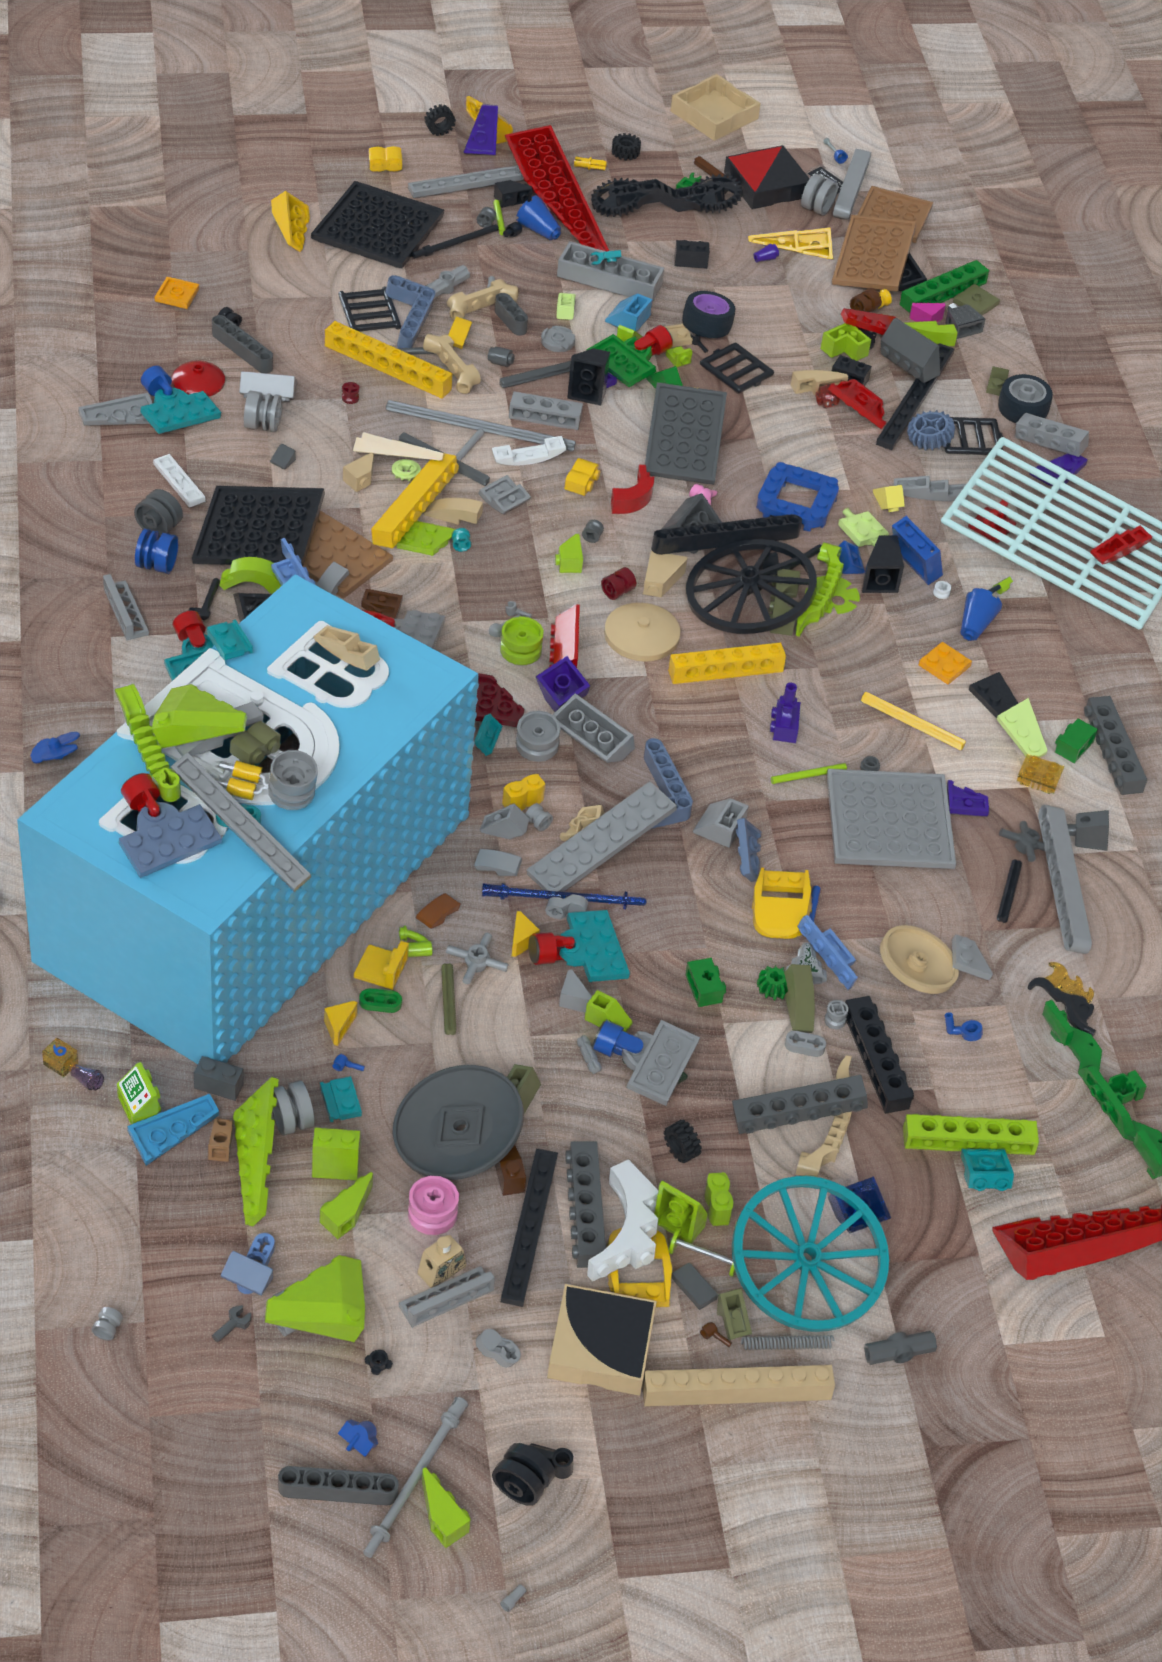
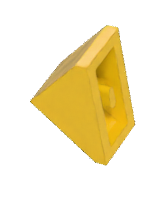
[511,911,540,957]
[324,1001,358,1046]

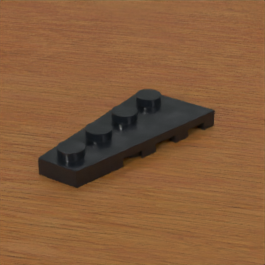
[969,672,1019,719]

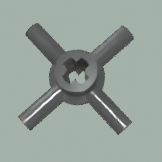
[999,821,1045,862]

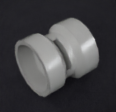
[525,803,553,831]
[824,1000,848,1030]
[92,1307,123,1341]

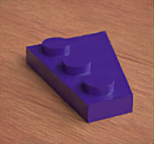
[1029,454,1088,490]

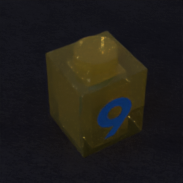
[42,1038,78,1077]

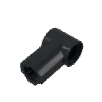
[529,1443,574,1479]

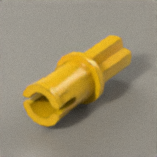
[574,156,607,170]

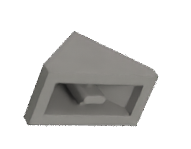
[559,969,592,1013]

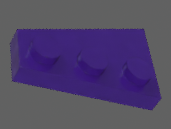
[463,104,498,155]

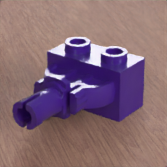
[770,682,801,743]

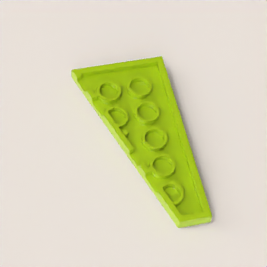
[233,1077,279,1227]

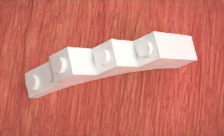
[587,1159,658,1282]

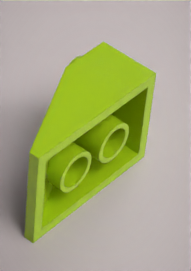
[654,1180,708,1244]

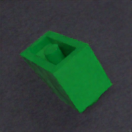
[646,366,683,389]

